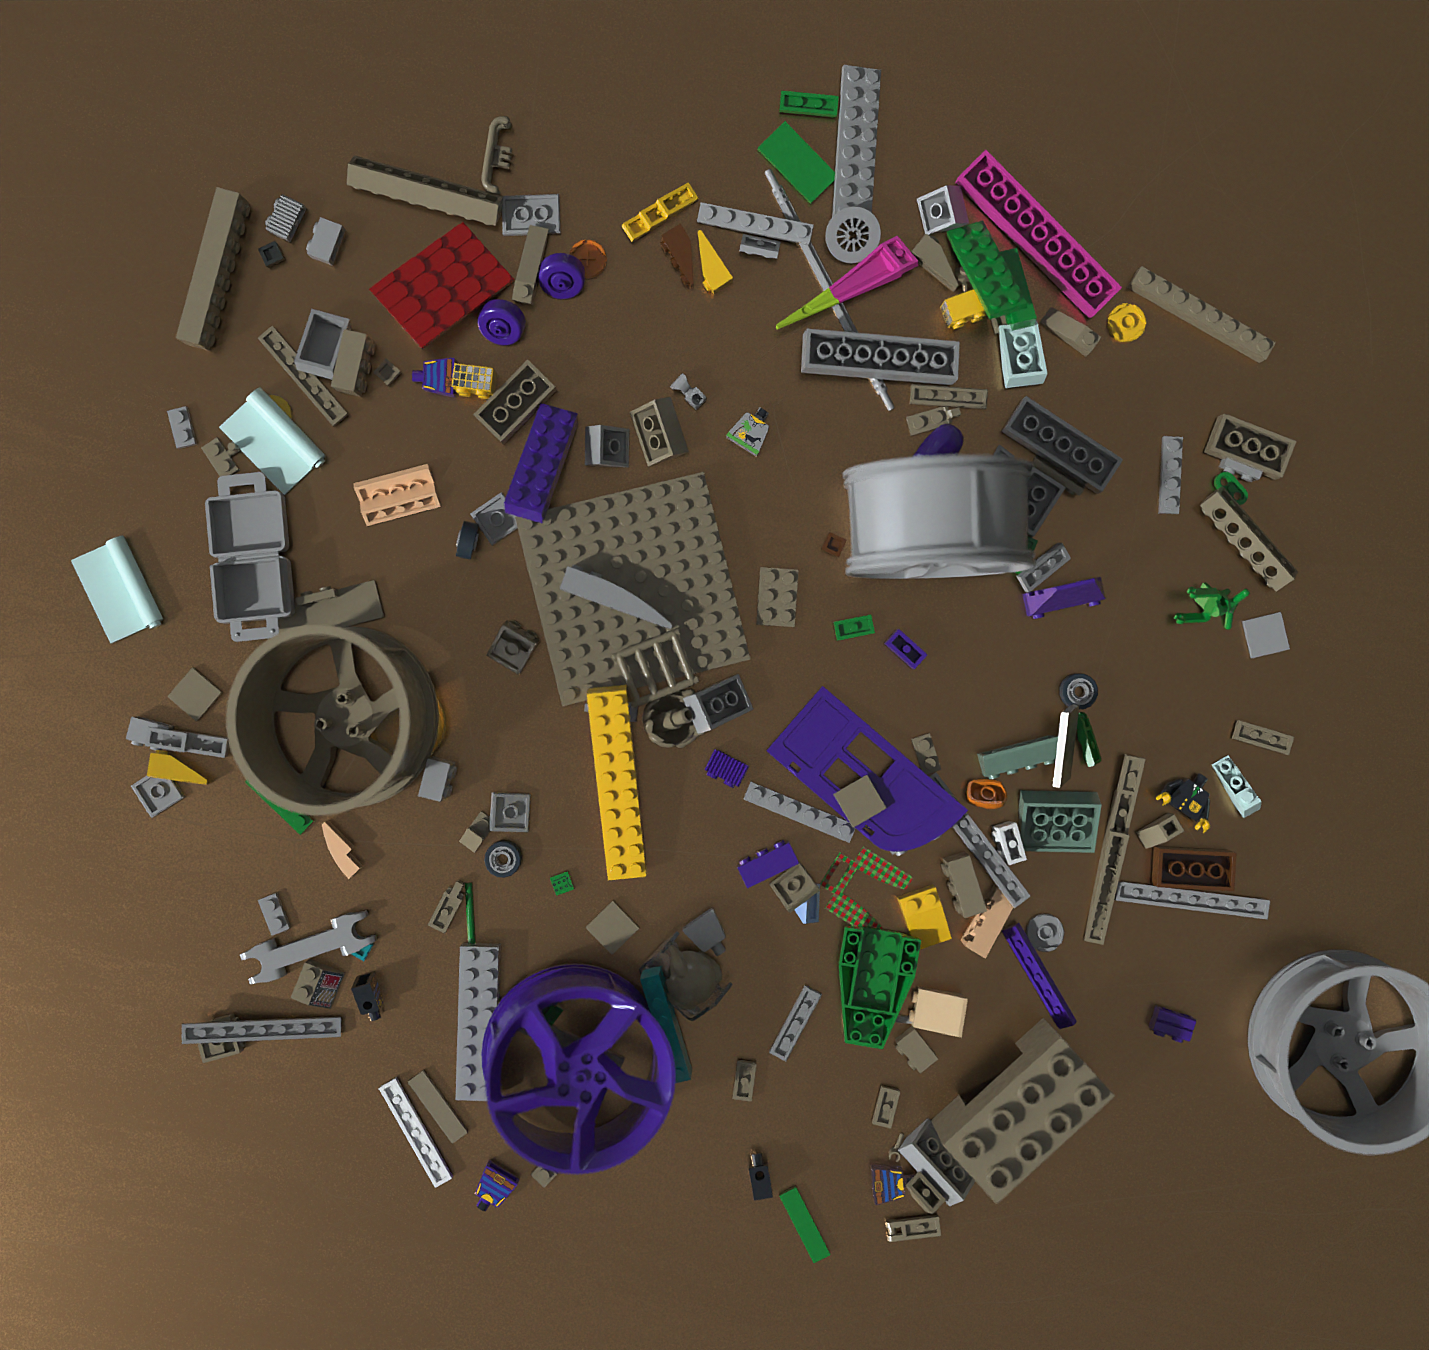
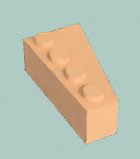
[960,884,1013,959]

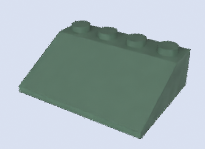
[1018,791,1101,853]

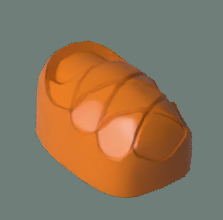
[966,779,1008,809]

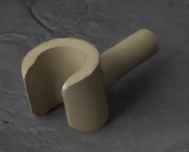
[889,1133,904,1162]

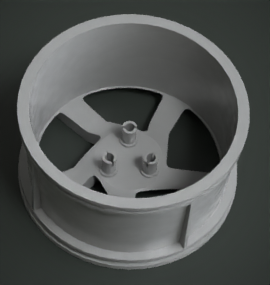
[843,456,1036,579]
[1248,950,1429,1154]

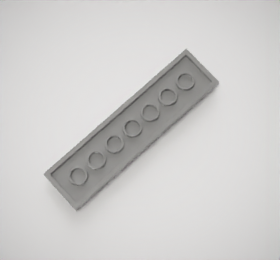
[832,65,881,225]

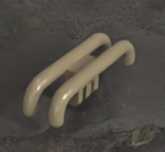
[481,116,513,195]

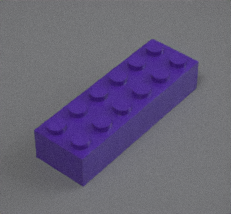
[504,403,578,523]

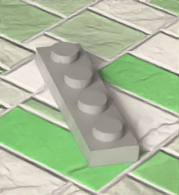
[1158,436,1183,514]

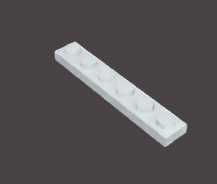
[379,1077,453,1188]

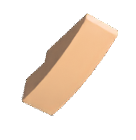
[322,820,363,879]

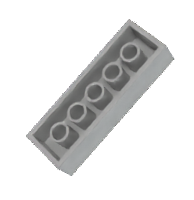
[1001,396,1123,494]

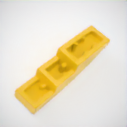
[622,182,699,242]

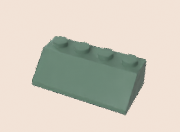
[977,735,1058,779]

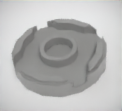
[1025,913,1064,952]

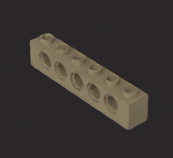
[1200,486,1298,592]

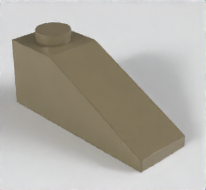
[911,234,958,292]
[1039,307,1101,357]

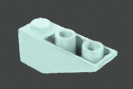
[1212,755,1261,818]

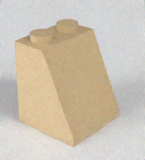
[909,986,968,1038]

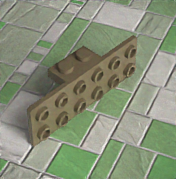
[278,580,384,633]

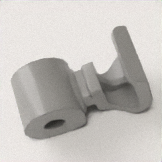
[670,373,707,410]

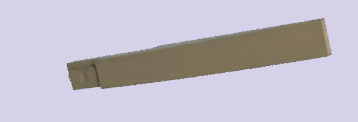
[1084,754,1146,945]

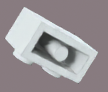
[991,821,1027,865]

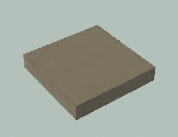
[167,667,223,722]
[833,775,886,828]
[769,861,820,913]
[585,900,640,955]

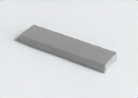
[769,985,822,1062]

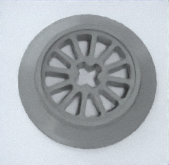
[826,206,881,263]

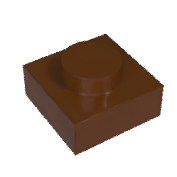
[821,532,847,558]

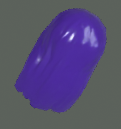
[912,424,964,458]

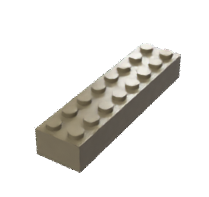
[176,187,250,351]

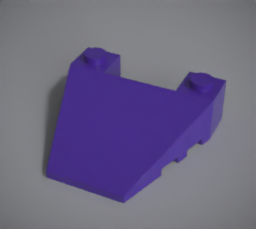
[1022,577,1106,619]

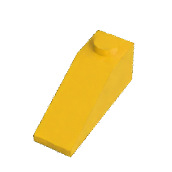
[698,230,733,294]
[147,750,208,785]

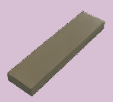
[909,384,988,410]
[408,1070,468,1144]

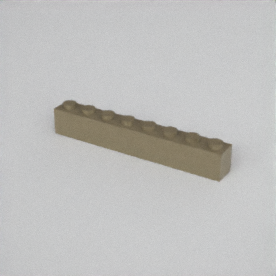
[346,155,503,226]
[1127,266,1276,363]

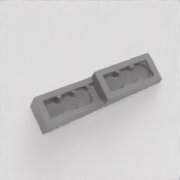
[145,727,229,758]

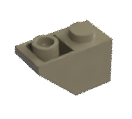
[1136,813,1184,849]

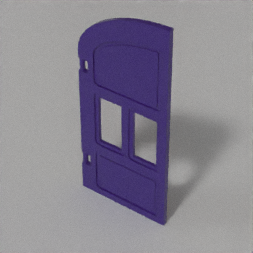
[767,686,968,852]

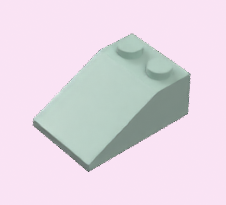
[999,321,1047,388]

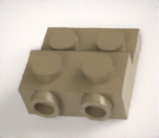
[486,620,540,675]
[197,1013,246,1063]

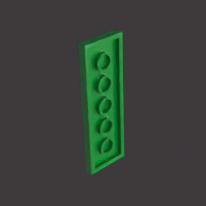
[947,220,1027,319]

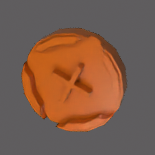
[569,240,607,279]

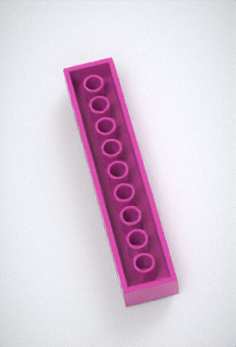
[955,150,1122,319]

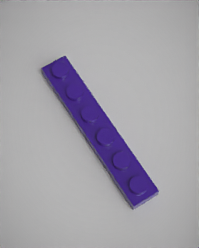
[1002,923,1077,1029]

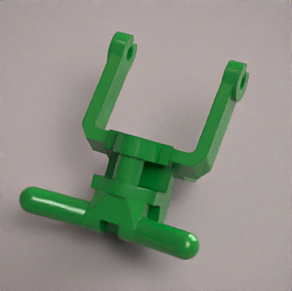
[1174,582,1250,630]

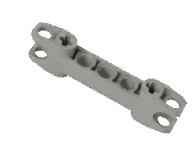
[240,910,377,984]

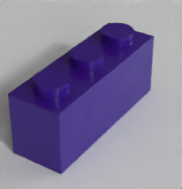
[737,840,799,888]

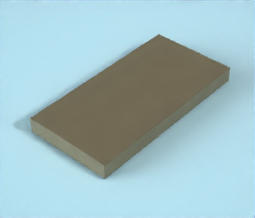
[1053,704,1079,788]

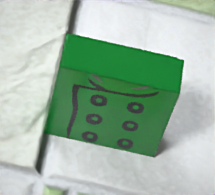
[550,871,575,896]

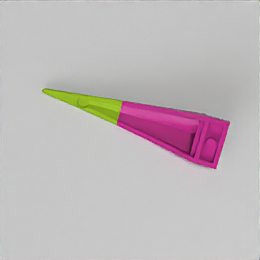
[776,236,918,329]

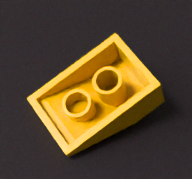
[897,884,952,950]

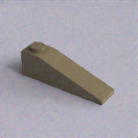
[512,225,549,306]

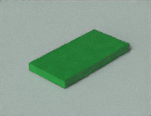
[757,121,835,204]

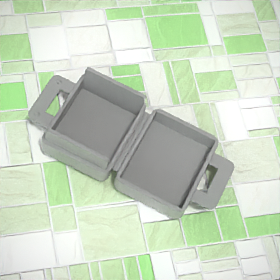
[205,472,295,642]

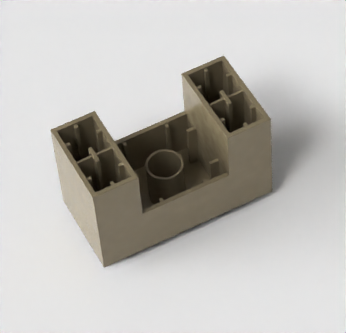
[931,1018,1115,1204]

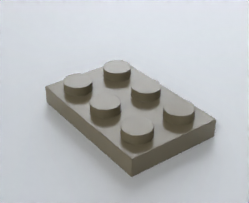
[756,567,799,627]

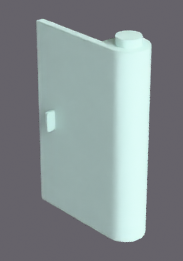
[219,387,325,495]
[71,535,163,644]

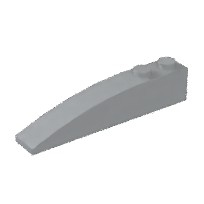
[560,565,672,629]

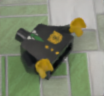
[1156,773,1210,833]

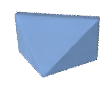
[795,884,820,924]

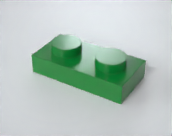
[833,615,875,641]

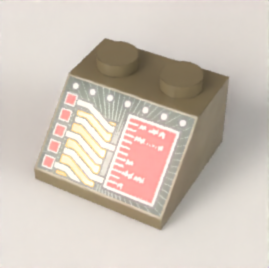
[291,959,345,1009]

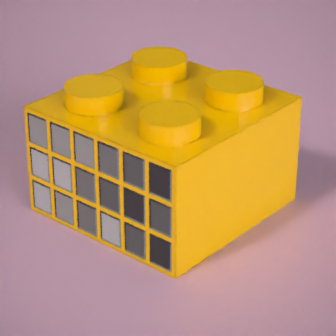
[940,289,986,330]
[452,363,498,399]

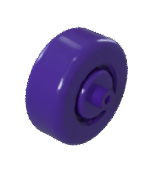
[538,253,585,299]
[478,299,526,345]

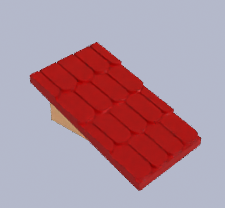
[369,222,515,349]

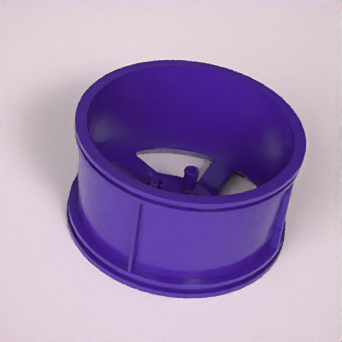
[481,964,676,1174]

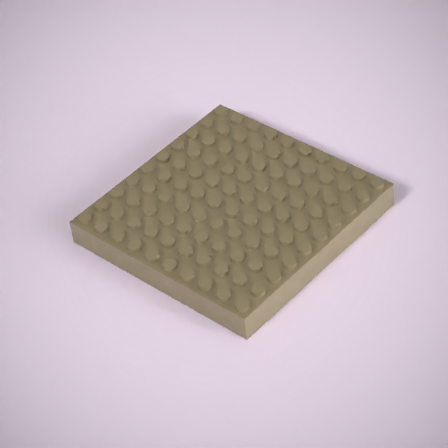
[515,472,750,706]

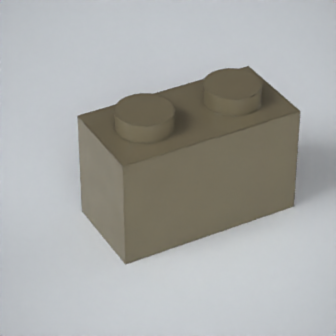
[895,1026,938,1073]

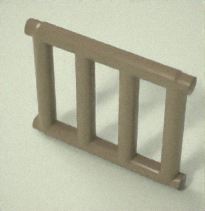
[612,629,699,708]

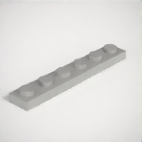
[697,203,814,245]
[743,781,856,843]

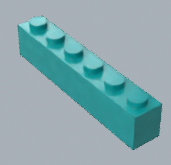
[640,966,692,1083]

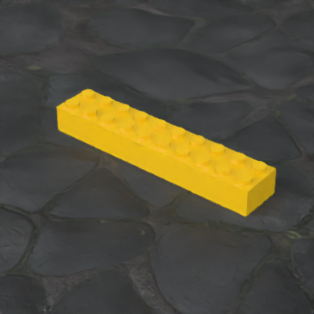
[587,685,647,880]

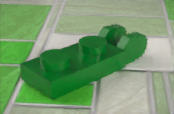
[1077,712,1102,767]

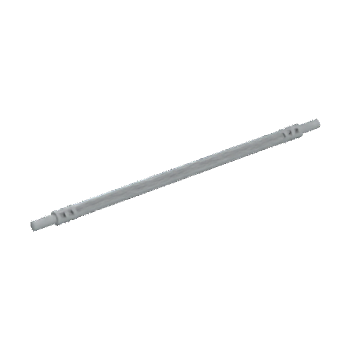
[764,169,895,411]

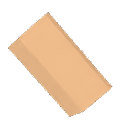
[354,464,441,526]

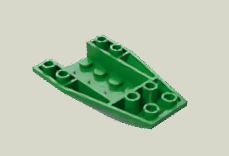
[839,926,921,1049]

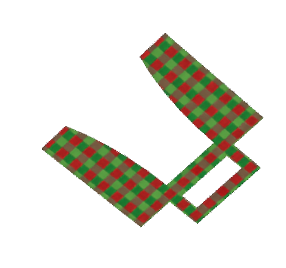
[820,846,914,929]

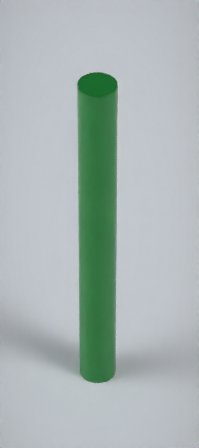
[465,882,476,944]

